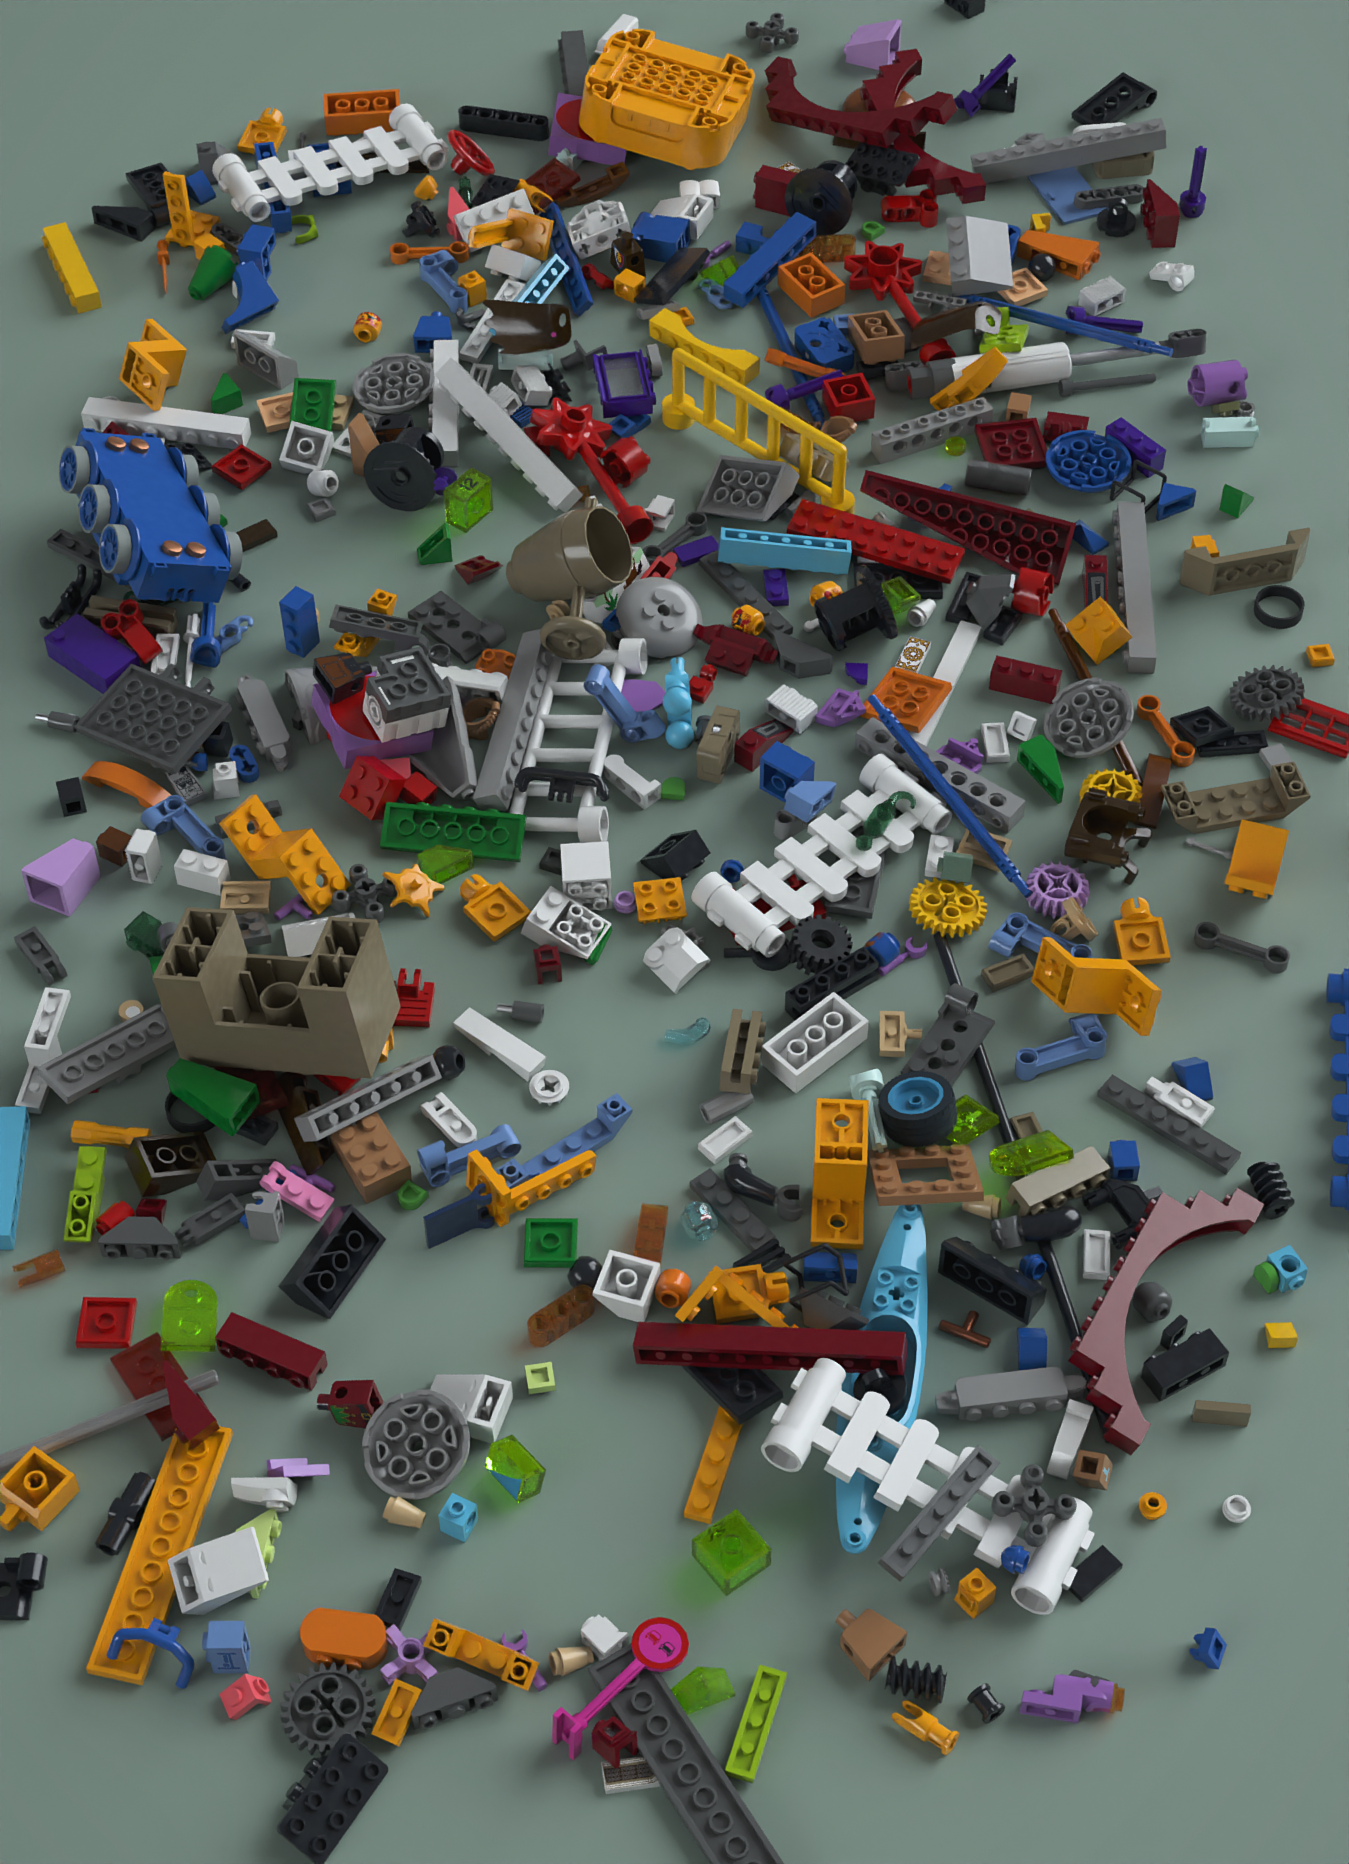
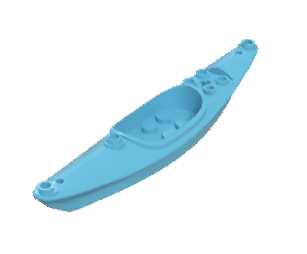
[836,1204,928,1554]

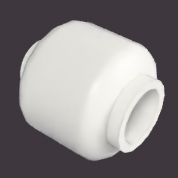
[307,469,339,497]

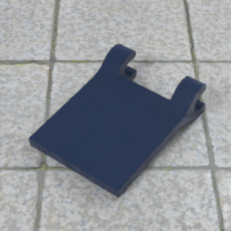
[423,1183,495,1249]

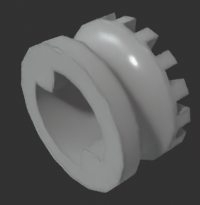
[1235,400,1255,417]
[928,1568,950,1597]

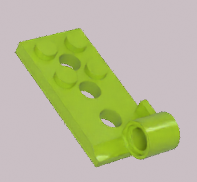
[979,307,1029,353]

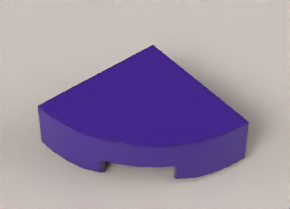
[845,663,868,685]

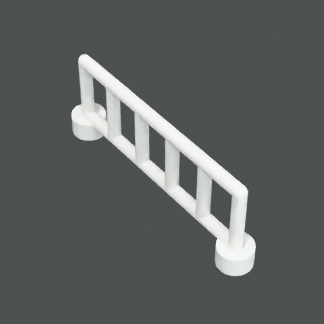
[509,638,648,843]

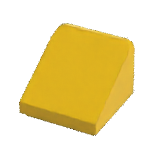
[1264,1322,1298,1348]

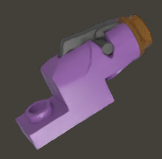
[1020,1670,1125,1723]

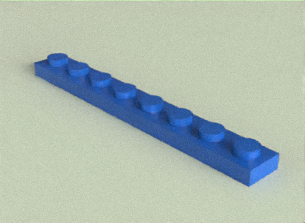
[539,202,594,317]

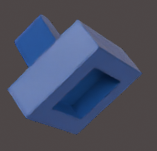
[1189,1628,1227,1669]

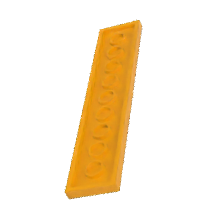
[86,1426,233,1685]

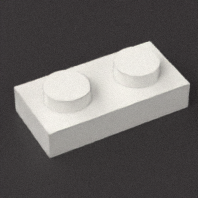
[924,834,954,878]

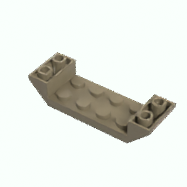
[1179,528,1311,596]
[1161,762,1311,834]

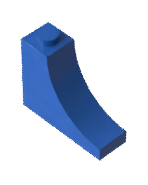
[221,260,279,334]

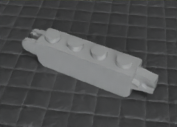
[235,674,292,772]
[935,1366,1087,1421]

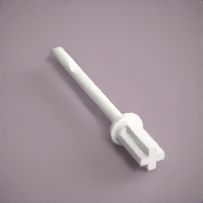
[183,613,200,688]

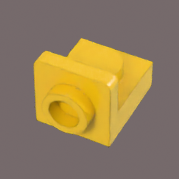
[1029,213,1051,233]

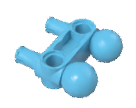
[662,657,694,750]

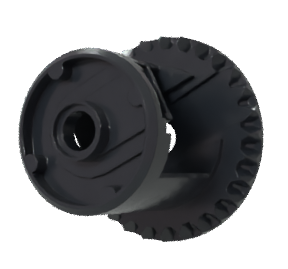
[785,160,857,237]
[364,427,444,512]
[814,564,898,651]

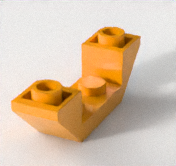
[334,589,397,657]
[423,1618,539,1691]

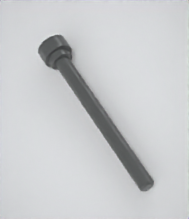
[1058,373,1156,397]

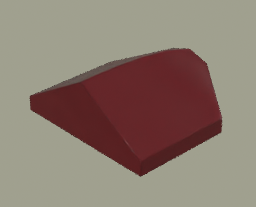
[455,555,504,585]

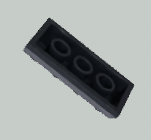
[278,1204,386,1319]
[938,1236,1047,1325]

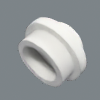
[1222,1495,1251,1523]

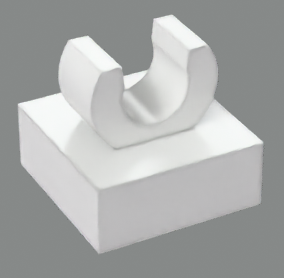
[1007,711,1037,741]

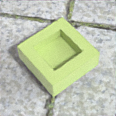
[525,1362,556,1394]

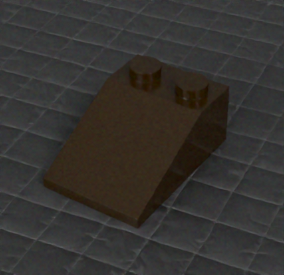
[125,1131,217,1197]

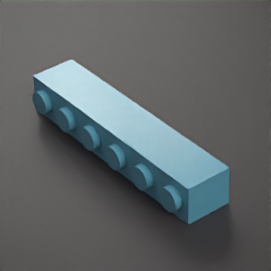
[489,254,569,336]
[718,527,852,575]
[0,1106,31,1250]

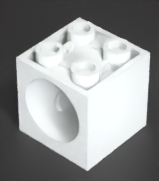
[560,841,612,910]

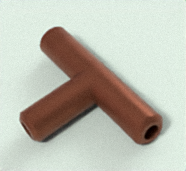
[938,1310,991,1348]

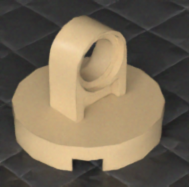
[1050,897,1098,941]

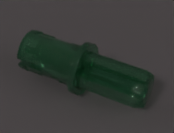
[458,176,473,209]

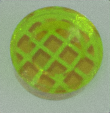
[945,436,966,456]

